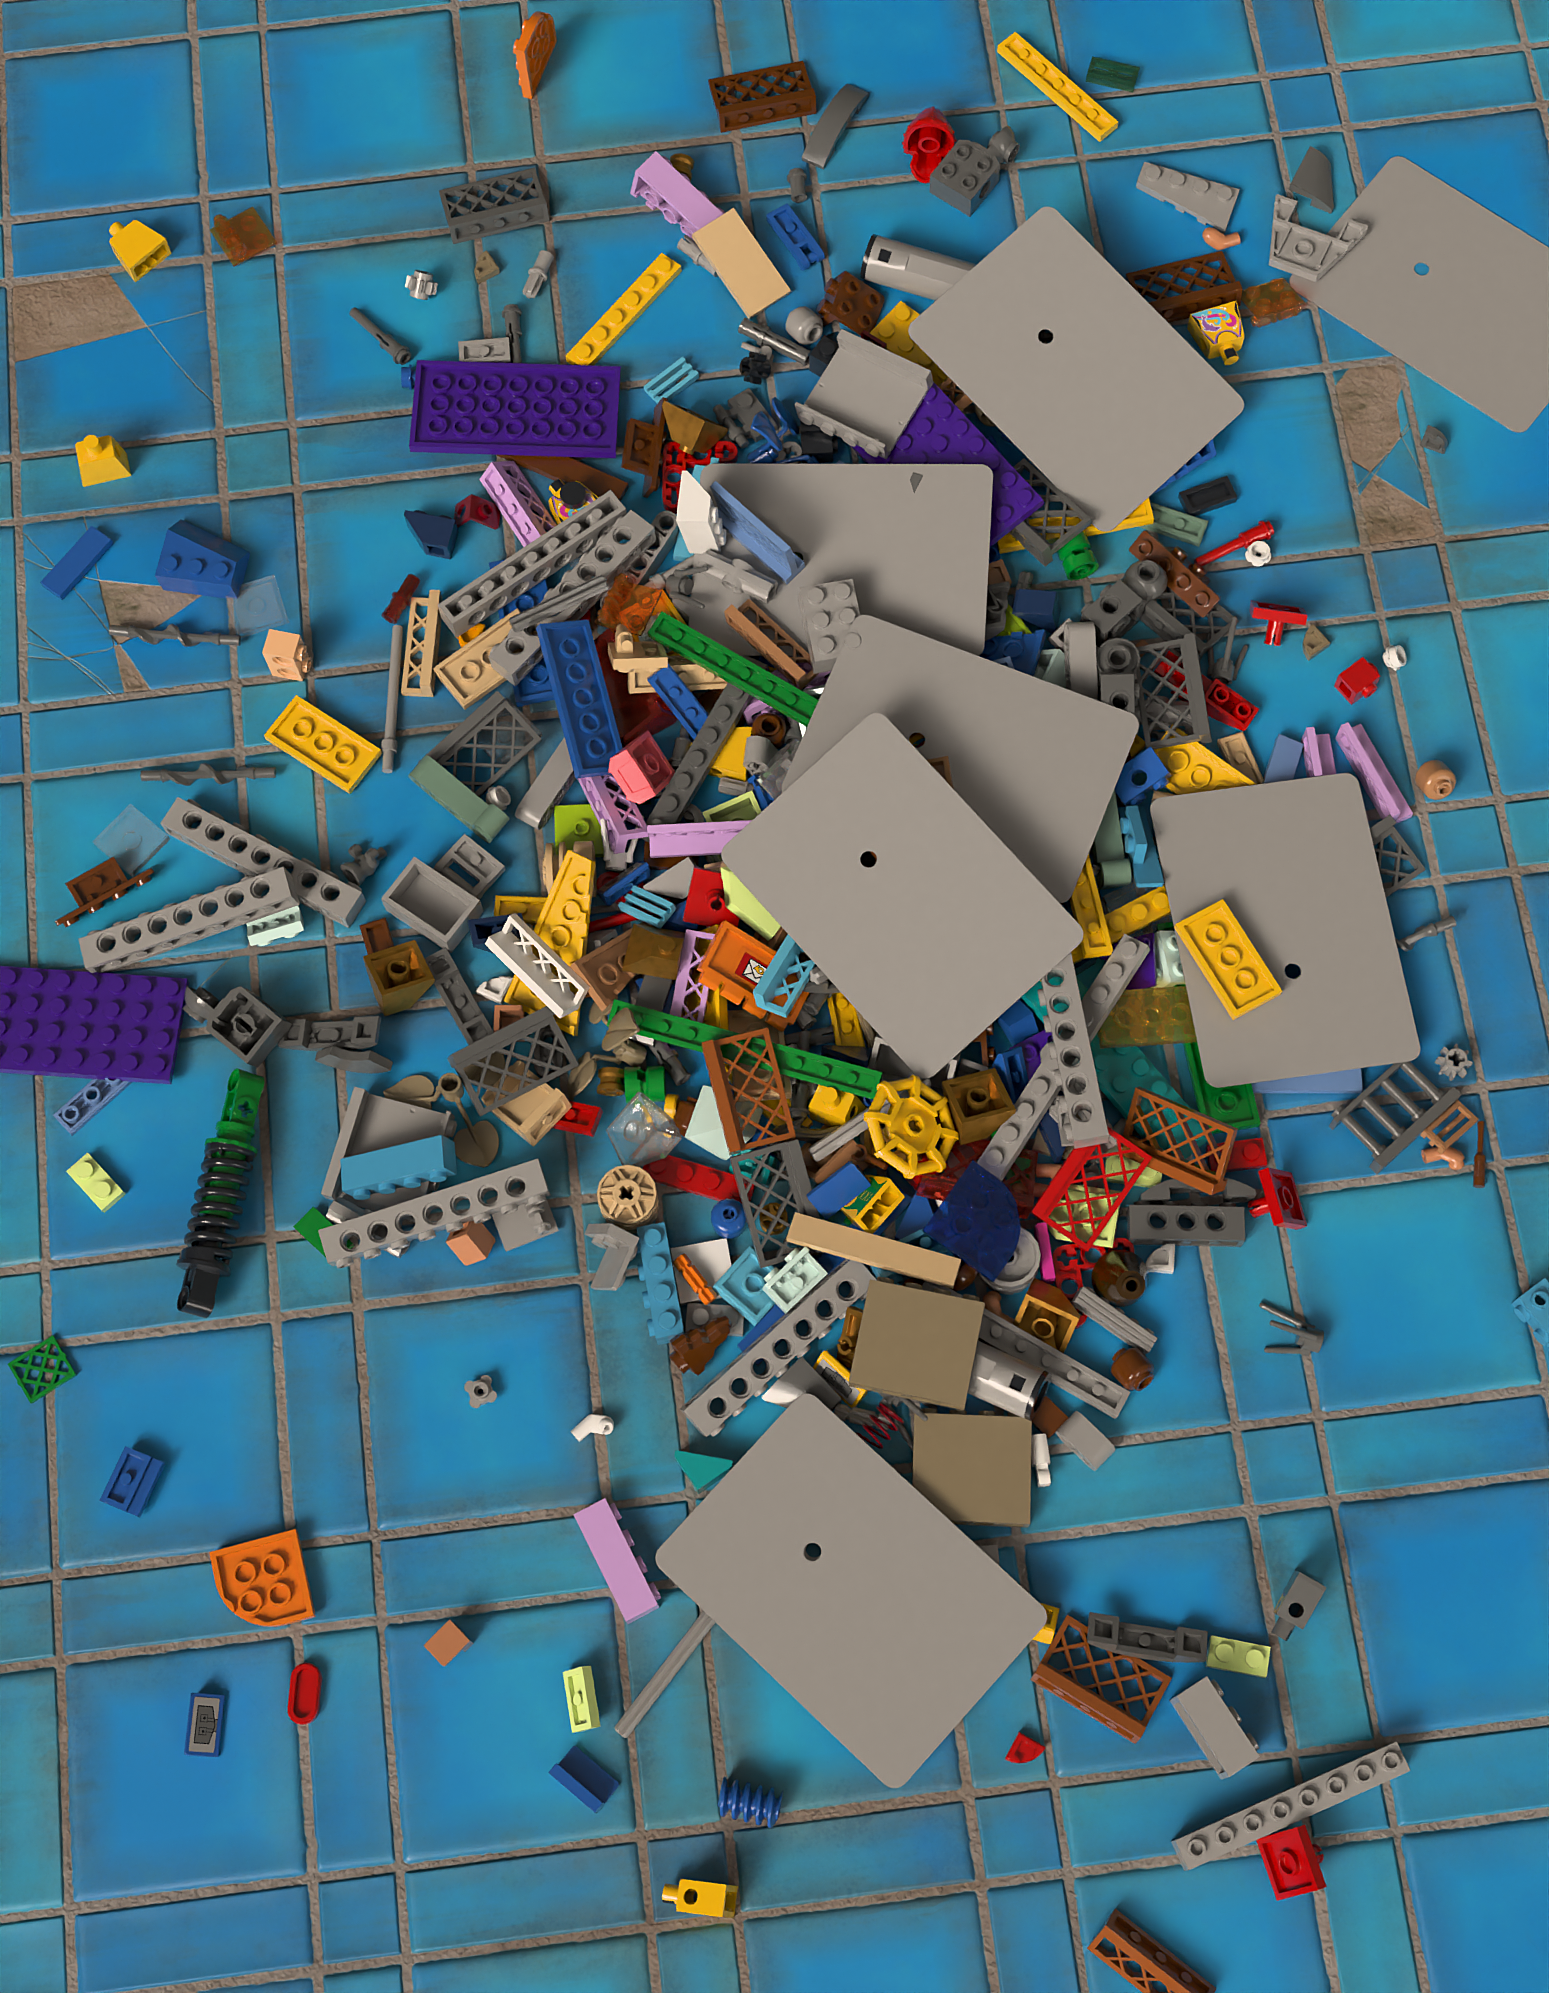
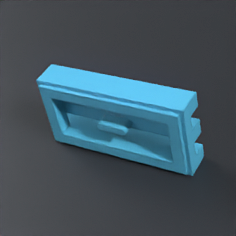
[644,357,699,404]
[618,885,677,929]

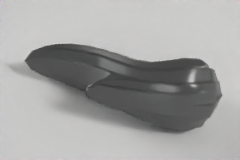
[766,1118,841,1163]

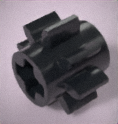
[739,351,771,385]

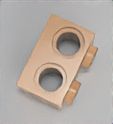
[262,629,312,681]

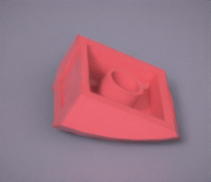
[608,730,675,804]

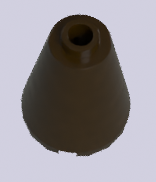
[1091,1249,1149,1307]

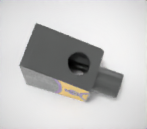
[1271,1570,1327,1641]

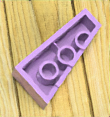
[630,151,725,241]

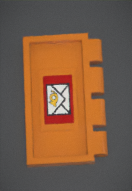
[697,920,809,1032]

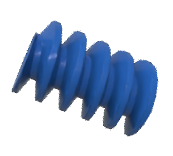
[718,1776,784,1828]

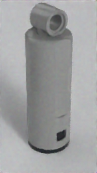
[860,234,977,301]
[968,1341,1052,1421]

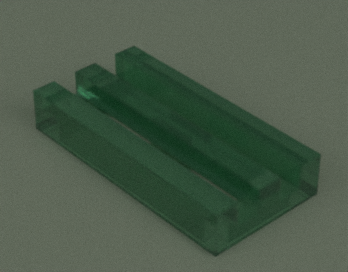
[1086,56,1140,92]

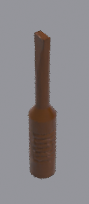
[1473,1121,1486,1188]

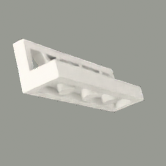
[485,913,590,1018]

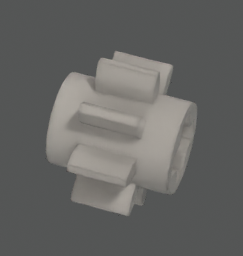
[405,270,438,300]
[1435,1044,1473,1081]

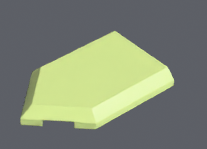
[720,867,781,941]
[1032,1184,1121,1248]

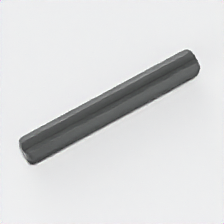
[509,575,609,632]

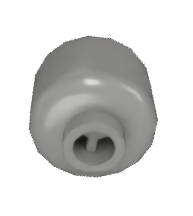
[786,306,823,345]

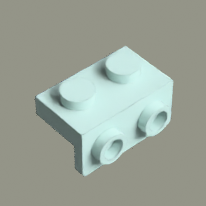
[246,905,304,946]
[1151,931,1185,994]
[762,1246,828,1314]

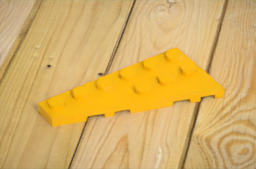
[504,850,595,1036]

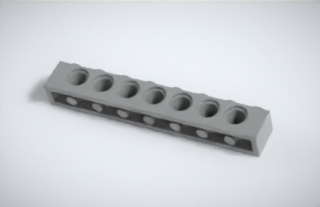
[438,490,627,638]
[488,510,656,686]
[160,797,366,928]
[78,867,300,973]
[1037,952,1109,1149]
[318,1159,551,1269]
[680,1259,876,1437]
[1171,1742,1411,1871]

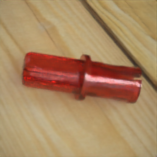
[381,574,420,624]

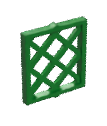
[8,1335,77,1404]

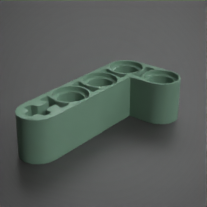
[408,755,510,843]
[1092,789,1131,890]

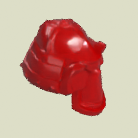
[902,106,957,183]

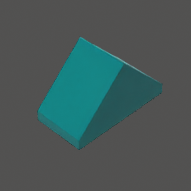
[728,1150,778,1186]
[674,1450,734,1494]

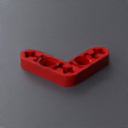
[662,441,738,514]
[1052,1238,1134,1329]

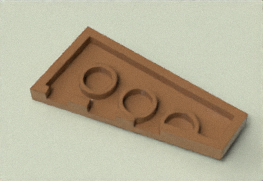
[570,921,654,1012]

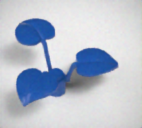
[747,397,821,464]

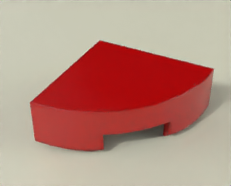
[1004,1732,1046,1764]

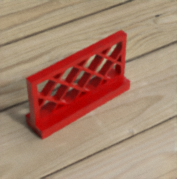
[1030,1126,1152,1252]

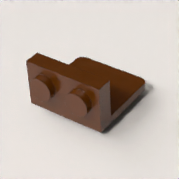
[816,271,885,336]

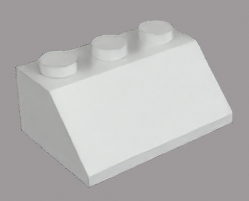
[676,471,726,554]

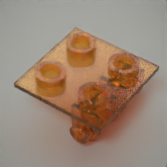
[210,207,277,267]
[1241,278,1305,328]
[594,573,662,637]

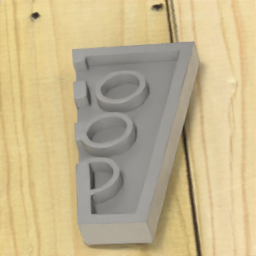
[1136,162,1240,234]

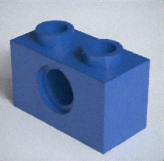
[1115,746,1172,806]

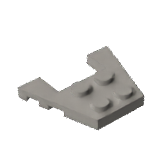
[1269,194,1368,282]

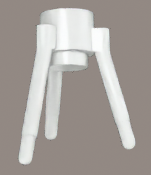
[600,816,644,871]

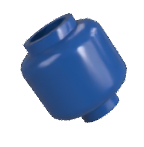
[711,1199,748,1239]

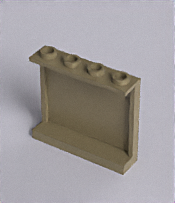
[849,1277,985,1410]
[912,1408,1032,1528]

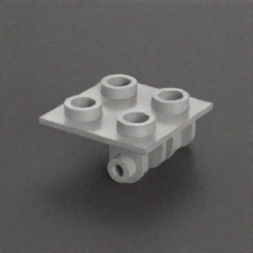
[486,1182,559,1252]

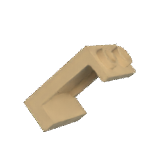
[481,1059,572,1147]

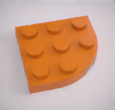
[513,11,557,99]
[209,1529,316,1627]

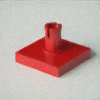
[1249,600,1308,646]
[682,866,740,928]
[1248,1167,1307,1230]
[1256,1825,1327,1901]

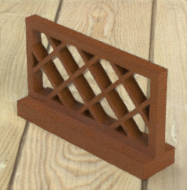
[701,1027,796,1156]
[1121,1086,1238,1195]
[1030,1615,1172,1744]

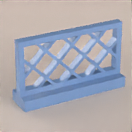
[710,481,806,584]

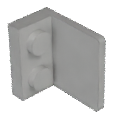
[584,1223,639,1291]

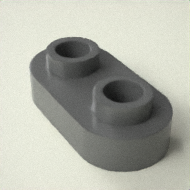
[534,1025,563,1081]

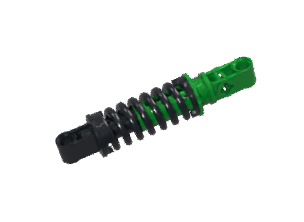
[176,1068,265,1318]

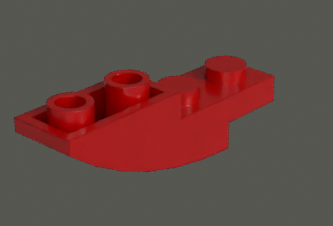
[1154,651,1259,731]

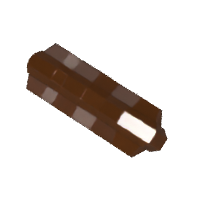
[669,1316,732,1376]

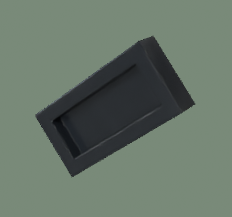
[1178,476,1237,516]

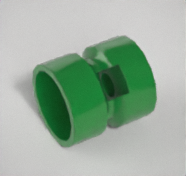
[1057,531,1099,581]
[624,1066,666,1103]

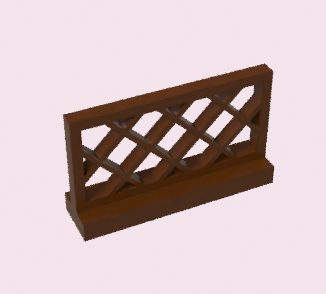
[708,61,817,133]
[1125,251,1243,323]

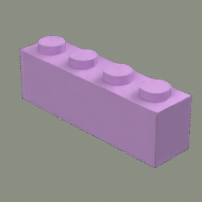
[573,1498,661,1624]

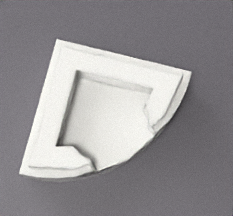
[476,976,513,1005]
[1145,1244,1175,1274]

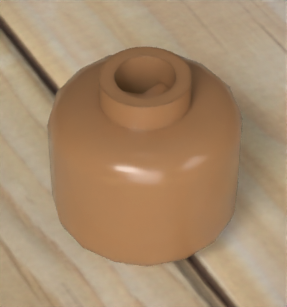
[1415,760,1456,800]

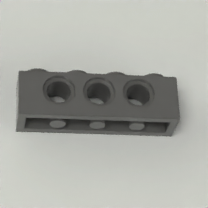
[1126,1201,1245,1247]

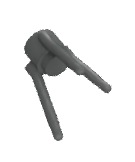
[666,566,708,609]
[1206,616,1248,685]
[1259,1303,1324,1356]
[879,1393,937,1451]

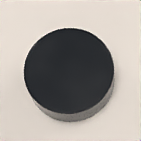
[560,482,587,509]

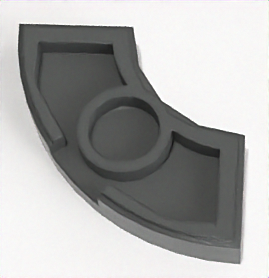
[315,1045,393,1073]

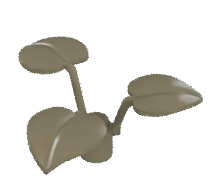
[567,995,647,1102]
[383,1052,505,1168]

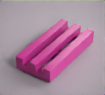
[1034,1222,1055,1284]

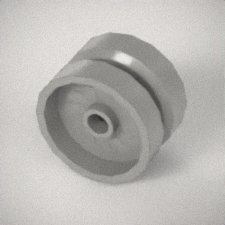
[976,1225,1041,1295]

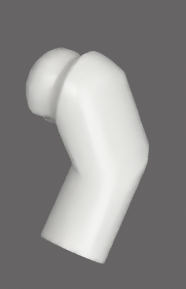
[570,1414,614,1442]

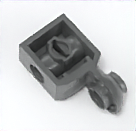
[930,125,1020,217]
[1080,560,1168,648]
[1096,638,1140,734]
[183,986,292,1068]

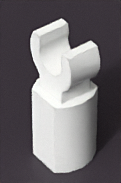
[1031,1434,1051,1488]

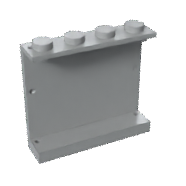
[795,329,933,459]
[321,1086,457,1222]

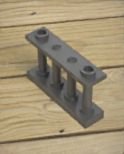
[1329,1061,1462,1174]

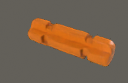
[673,1254,717,1305]

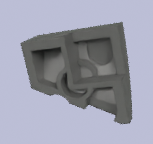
[1289,146,1334,214]
[985,581,1010,641]
[762,1357,842,1411]

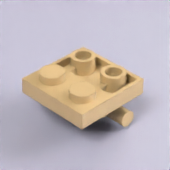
[608,624,668,673]

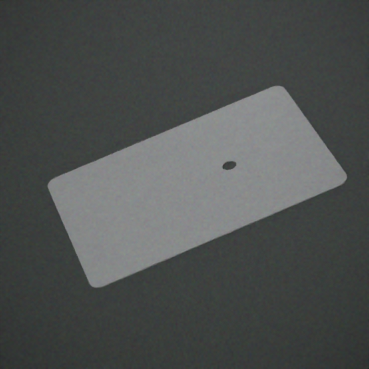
[1289,156,1549,433]
[908,207,1244,532]
[689,464,993,656]
[782,615,1139,903]
[721,713,1083,1079]
[1150,773,1420,1088]
[655,1394,1047,1788]

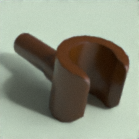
[851,1144,888,1170]

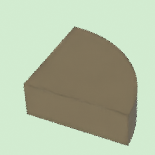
[474,250,500,285]
[1302,624,1330,661]

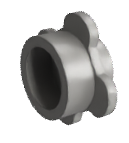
[464,1375,497,1408]

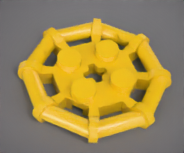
[863,1075,959,1179]

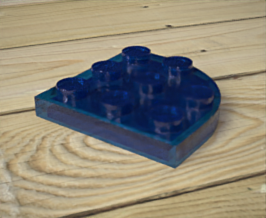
[922,1160,1021,1282]

